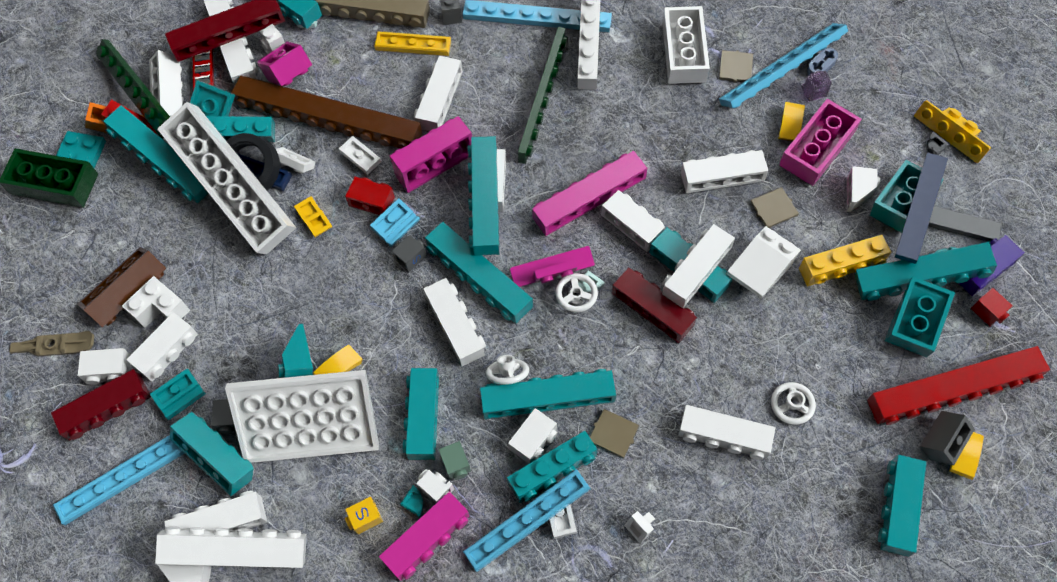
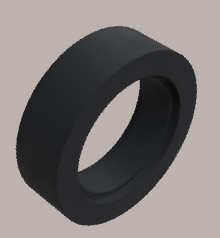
[227,133,280,191]

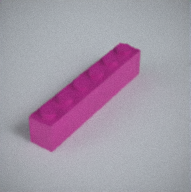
[532,151,648,236]

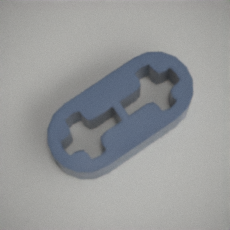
[807,48,838,79]

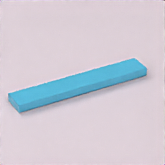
[53,435,185,525]
[463,469,591,572]

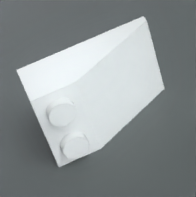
[726,226,801,299]

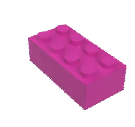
[779,99,862,186]
[390,116,472,193]

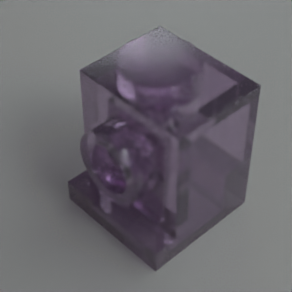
[801,71,832,102]

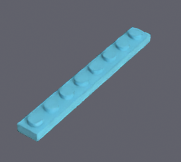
[463,0,612,33]
[719,23,848,108]

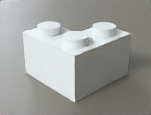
[122,276,190,328]

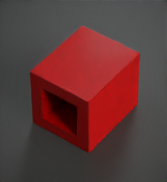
[970,288,1013,327]

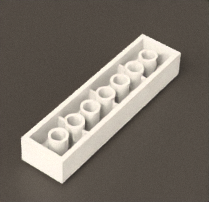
[158,102,297,254]

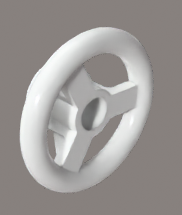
[555,273,598,312]
[486,355,529,385]
[771,382,816,425]

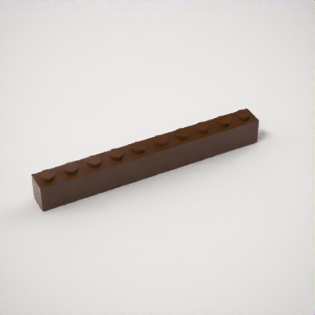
[231,75,422,149]

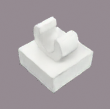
[624,511,655,543]

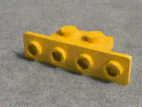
[914,100,991,163]

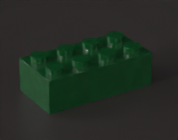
[0,148,98,208]

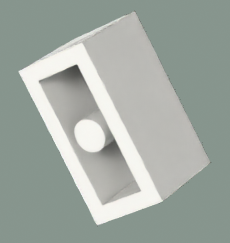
[77,348,131,385]
[508,408,558,464]

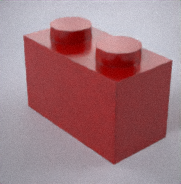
[345,176,395,215]

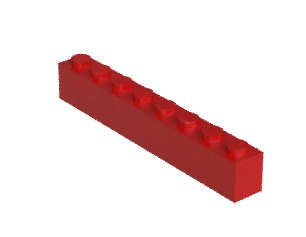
[867,346,1050,425]

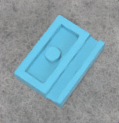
[370,198,420,247]

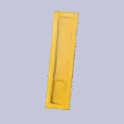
[374,31,451,56]

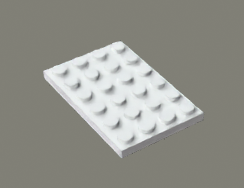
[225,370,379,463]

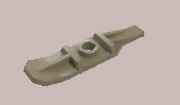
[9,330,94,356]

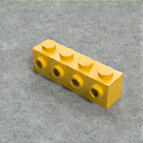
[799,235,891,286]

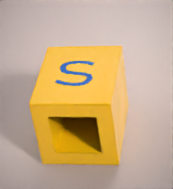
[345,496,383,534]

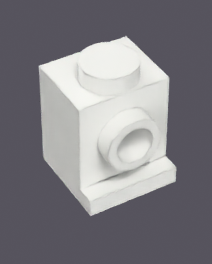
[260,24,285,54]
[416,469,454,503]

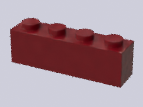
[612,267,697,343]
[51,369,151,441]

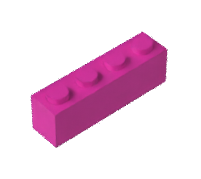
[379,491,470,581]

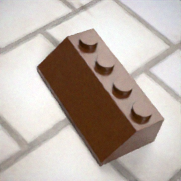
[77,247,166,328]

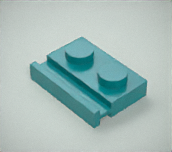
[150,368,206,420]

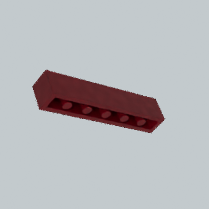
[165,0,285,62]

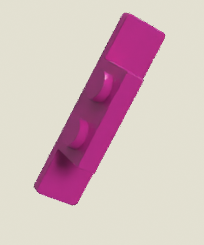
[510,246,595,287]

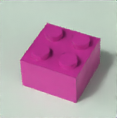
[256,42,312,86]

